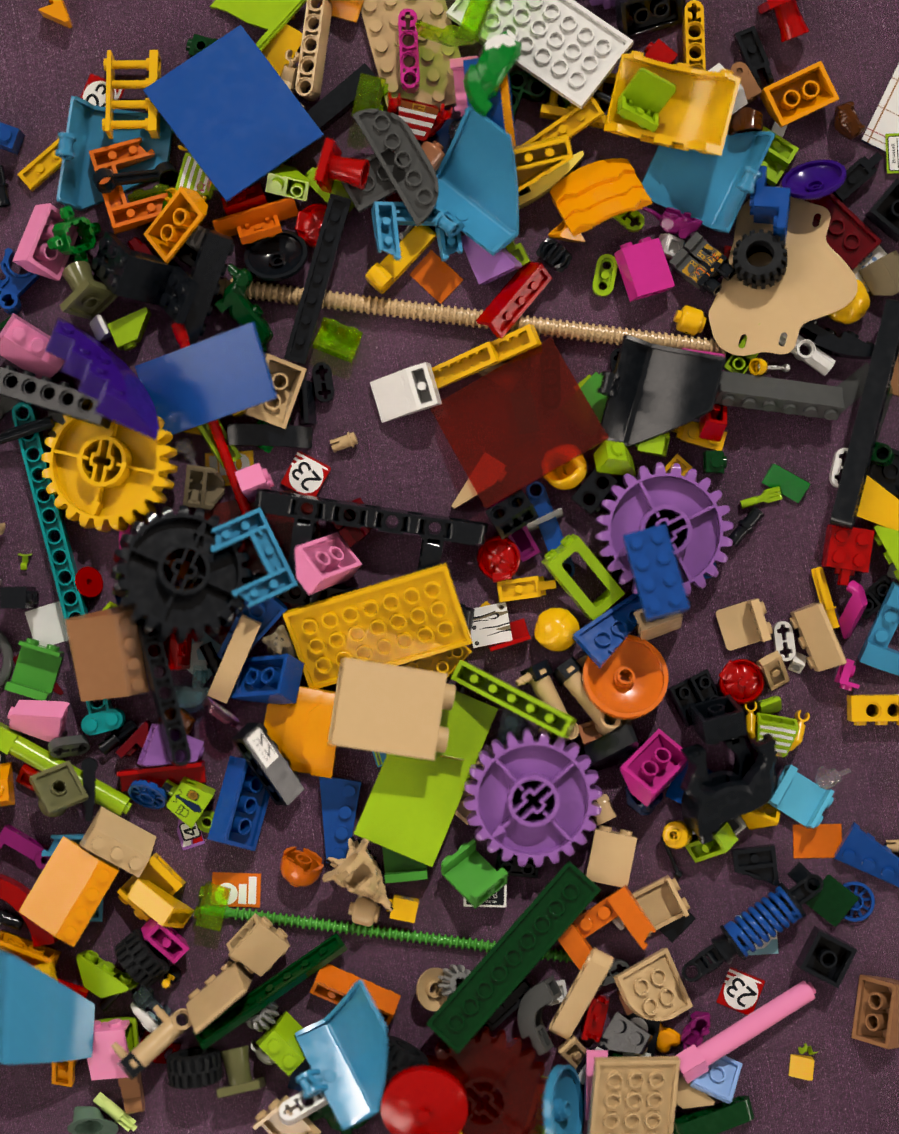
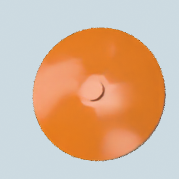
[582,635,668,720]

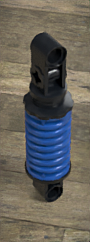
[682,874,824,982]

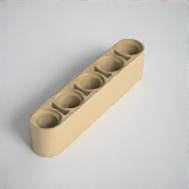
[295,0,332,101]
[548,948,614,1040]

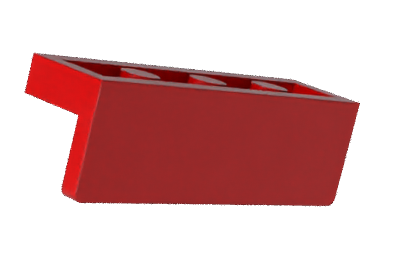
[476,262,553,338]
[116,760,207,792]

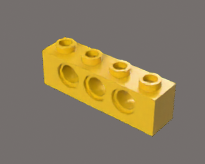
[847,694,899,726]

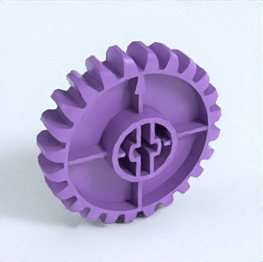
[595,462,734,596]
[463,728,602,867]

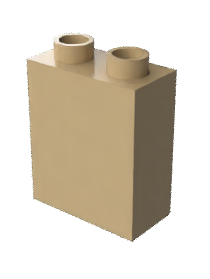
[327,657,455,760]

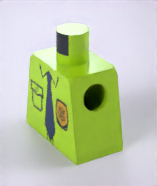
[162,777,216,829]

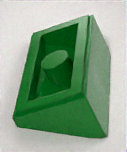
[761,463,811,503]

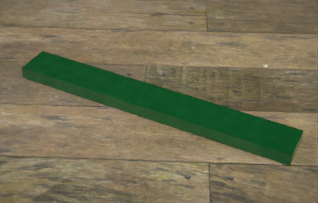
[193,933,348,1050]

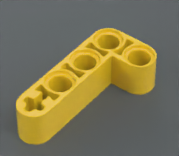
[672,0,706,71]
[365,226,437,295]

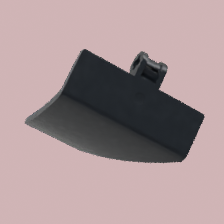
[597,335,726,448]

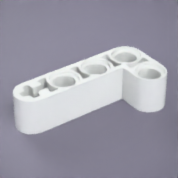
[279,1091,329,1126]

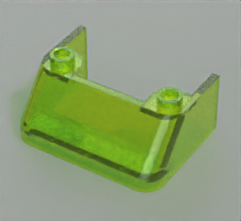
[415,0,494,47]

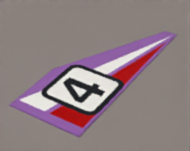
[177,819,205,851]

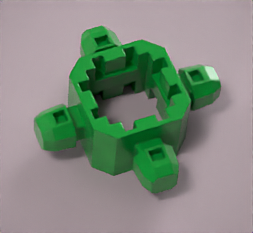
[47,205,101,262]

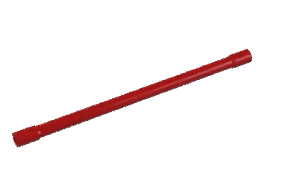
[171,323,253,547]

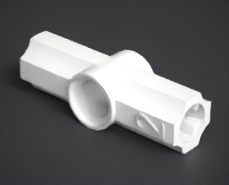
[779,332,836,376]

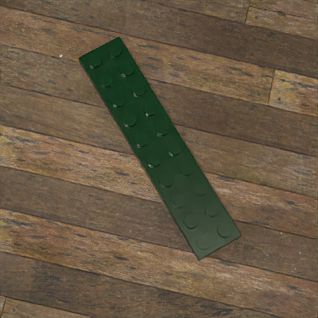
[426,861,601,1054]

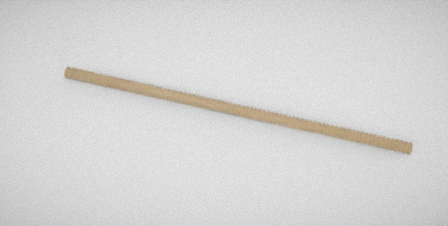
[186,272,727,357]

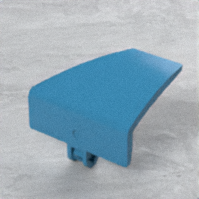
[55,96,173,211]
[433,105,519,255]
[642,131,775,233]
[0,949,95,1064]
[295,979,388,1130]

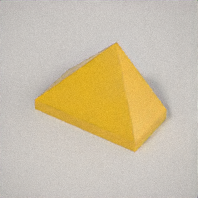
[741,804,780,830]

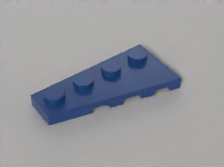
[572,593,642,668]
[217,597,288,660]
[834,822,899,887]

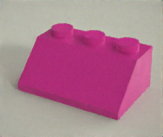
[620,729,688,807]

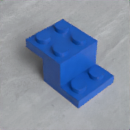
[749,166,791,244]

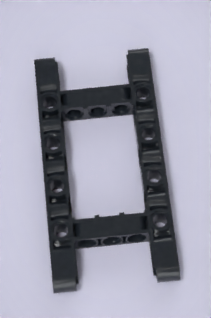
[244,489,488,629]

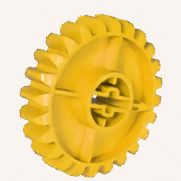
[41,403,178,532]

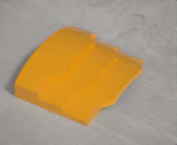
[549,158,652,236]
[264,686,336,778]

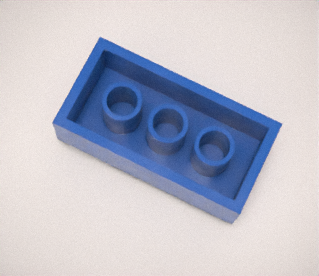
[623,524,690,622]

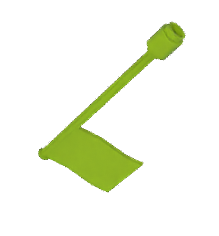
[210,0,307,52]

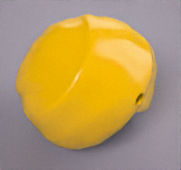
[828,279,870,325]
[541,444,587,490]
[534,607,580,652]

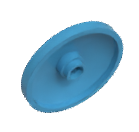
[543,1064,585,1134]

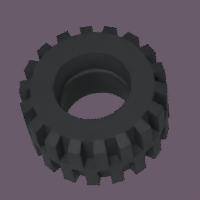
[733,229,787,289]
[114,929,170,988]
[386,1036,431,1079]
[166,1047,223,1089]

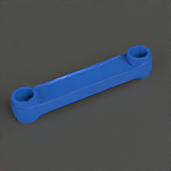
[526,481,575,577]

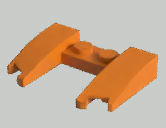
[89,137,168,234]
[558,885,656,974]

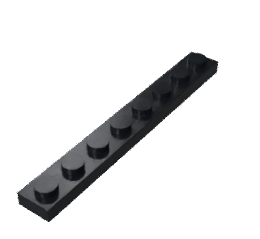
[284,194,352,365]

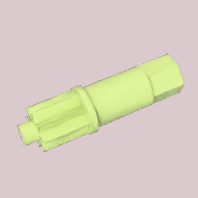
[93,1092,138,1132]

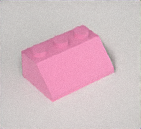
[12,203,79,281]
[0,313,65,379]
[295,532,363,595]

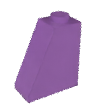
[461,234,522,285]
[137,723,204,766]

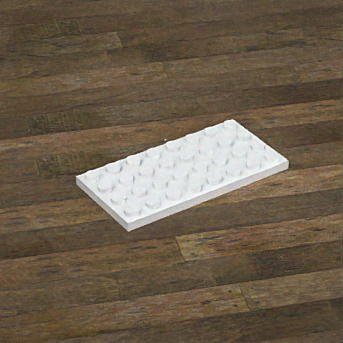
[446,0,633,110]

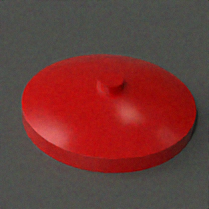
[381,1065,468,1134]

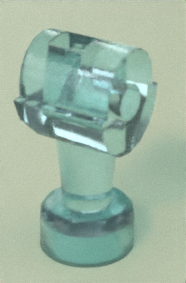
[132,986,172,1023]

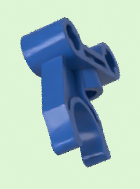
[0,248,40,315]

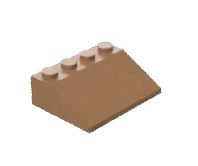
[65,606,149,702]

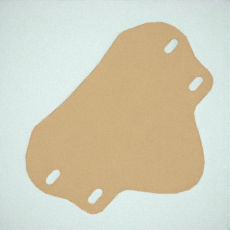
[708,196,858,356]

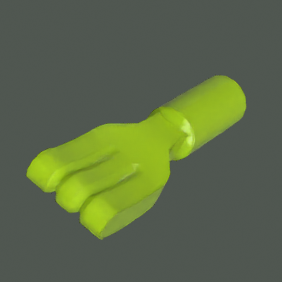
[740,487,783,509]

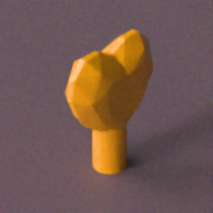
[656,1022,681,1053]

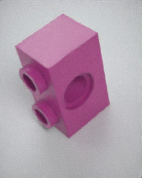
[141,918,189,964]

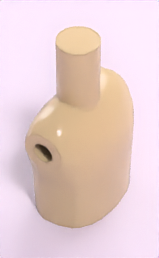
[592,784,617,826]

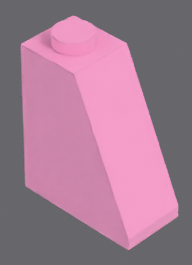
[7,700,69,742]

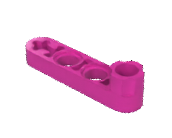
[398,8,420,94]

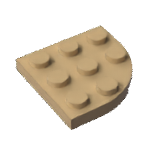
[613,948,693,1021]

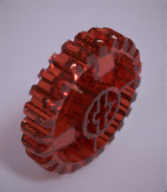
[427,1026,548,1134]

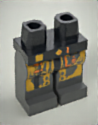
[669,232,735,296]

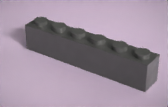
[715,371,845,420]

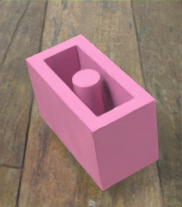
[235,463,275,503]

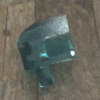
[174,665,210,708]

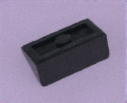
[299,380,317,425]

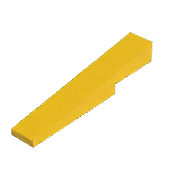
[432,324,542,389]

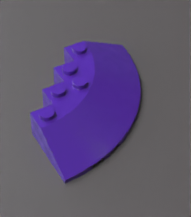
[45,317,159,440]

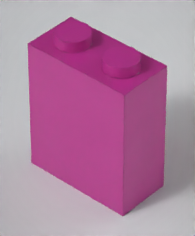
[614,237,675,302]

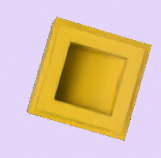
[788,1054,814,1081]

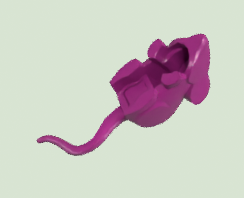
[641,207,703,239]
[680,1011,711,1051]

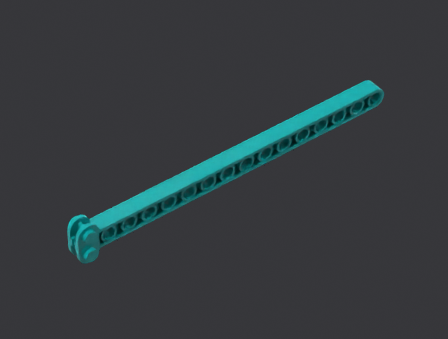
[12,402,126,735]

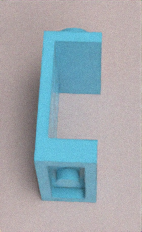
[767,764,835,829]

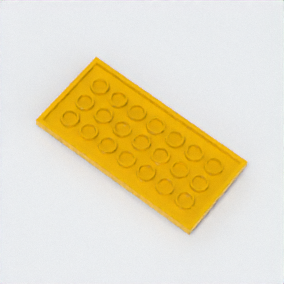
[282,563,472,689]

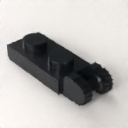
[734,26,774,88]

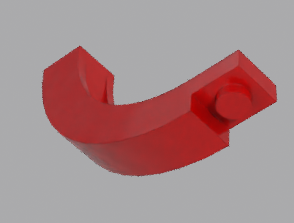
[0,874,59,947]

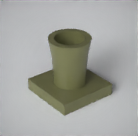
[60,261,118,320]
[29,761,88,817]
[216,1045,266,1098]

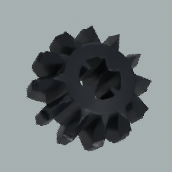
[536,238,573,272]

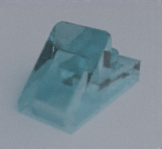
[496,710,523,745]

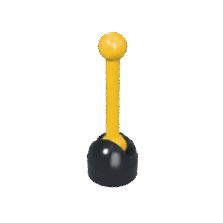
[162,965,182,988]

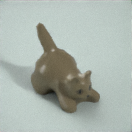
[262,625,304,674]

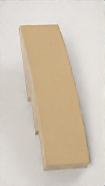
[207,614,261,704]

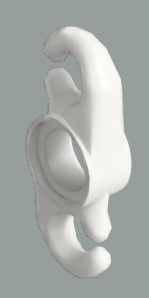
[130,1001,161,1033]

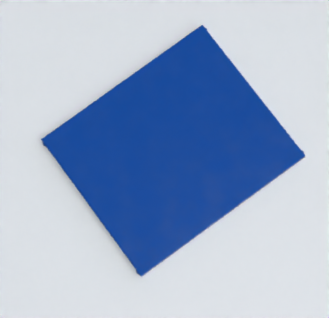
[143,25,324,202]

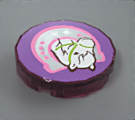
[202,696,240,729]

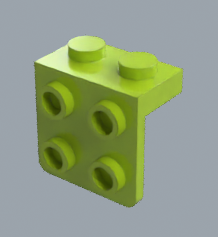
[617,68,676,132]

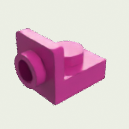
[834,658,860,692]

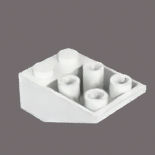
[370,362,442,423]

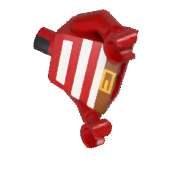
[387,92,453,141]

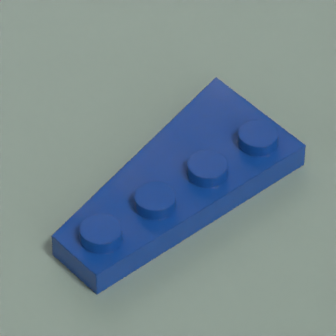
[319,776,362,863]

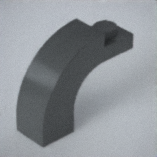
[517,975,562,1056]

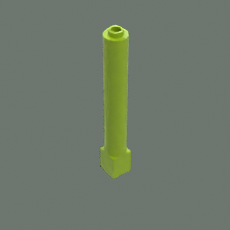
[0,722,133,817]

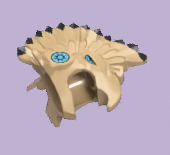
[322,836,394,912]

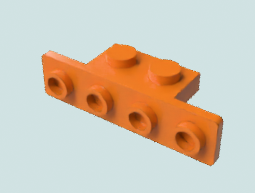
[212,197,298,245]

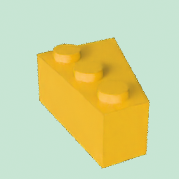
[513,134,573,192]

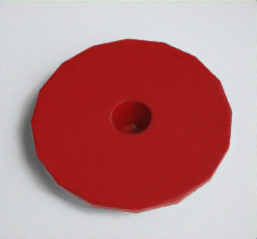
[75,566,103,598]

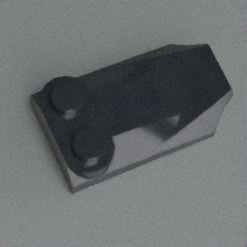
[615,0,686,39]

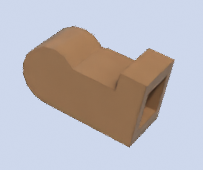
[730,62,762,105]
[118,1072,145,1114]

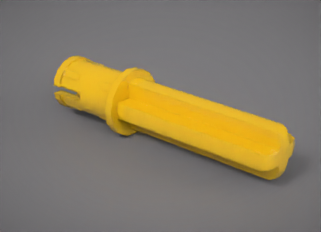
[811,567,840,629]

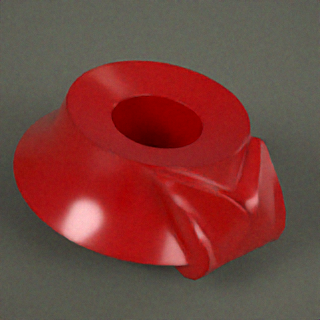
[295,203,327,248]
[477,536,520,583]
[719,659,764,704]

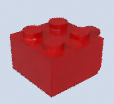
[822,524,875,586]

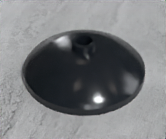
[244,229,308,281]

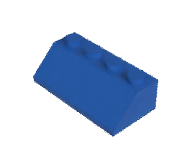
[207,756,270,851]

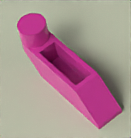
[838,580,868,639]

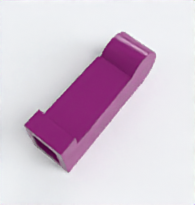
[0,824,51,869]

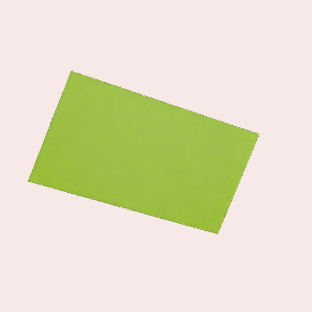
[354,690,498,867]

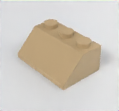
[789,603,847,672]
[79,806,156,878]

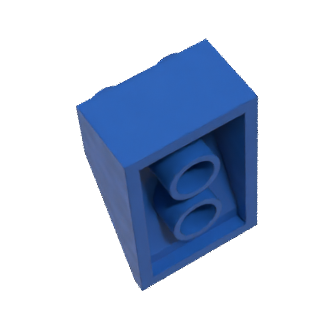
[231,654,304,705]

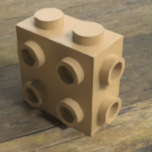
[226,913,290,977]

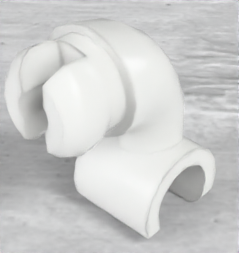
[251,1039,276,1065]

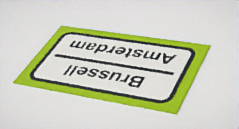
[885,133,899,174]

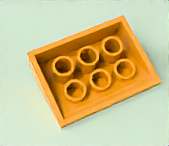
[18,836,120,947]

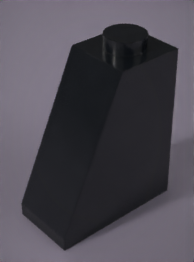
[583,722,639,771]

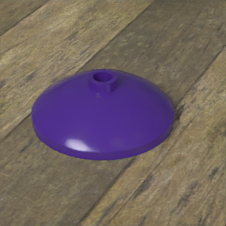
[782,160,847,200]

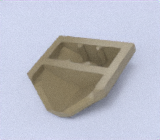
[859,250,899,296]
[183,464,225,510]

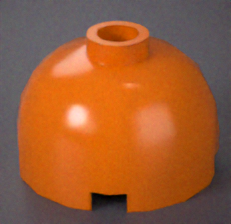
[280,846,324,887]

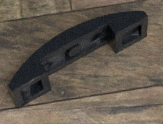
[227,424,312,449]

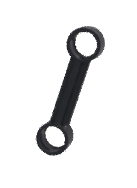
[92,162,178,193]

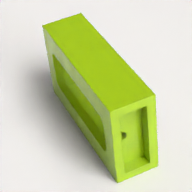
[541,534,625,621]

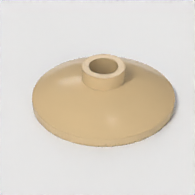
[416,968,448,1011]

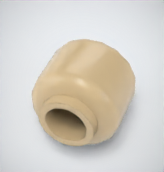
[348,897,381,927]

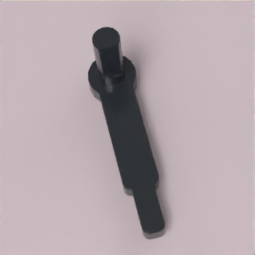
[81,757,98,821]

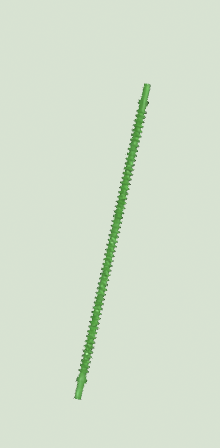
[201,905,573,963]

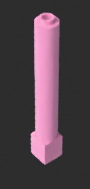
[676,980,817,1084]

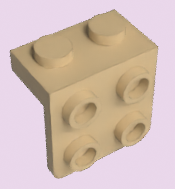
[715,598,773,651]

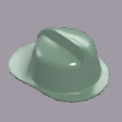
[67,1106,119,1134]

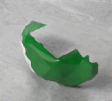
[463,30,522,117]

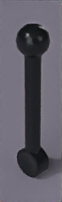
[661,837,682,879]

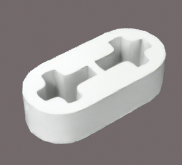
[829,448,848,488]
[772,621,796,661]

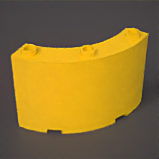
[603,51,741,156]

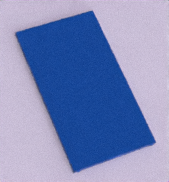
[135,322,277,435]

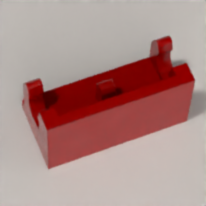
[580,994,610,1043]

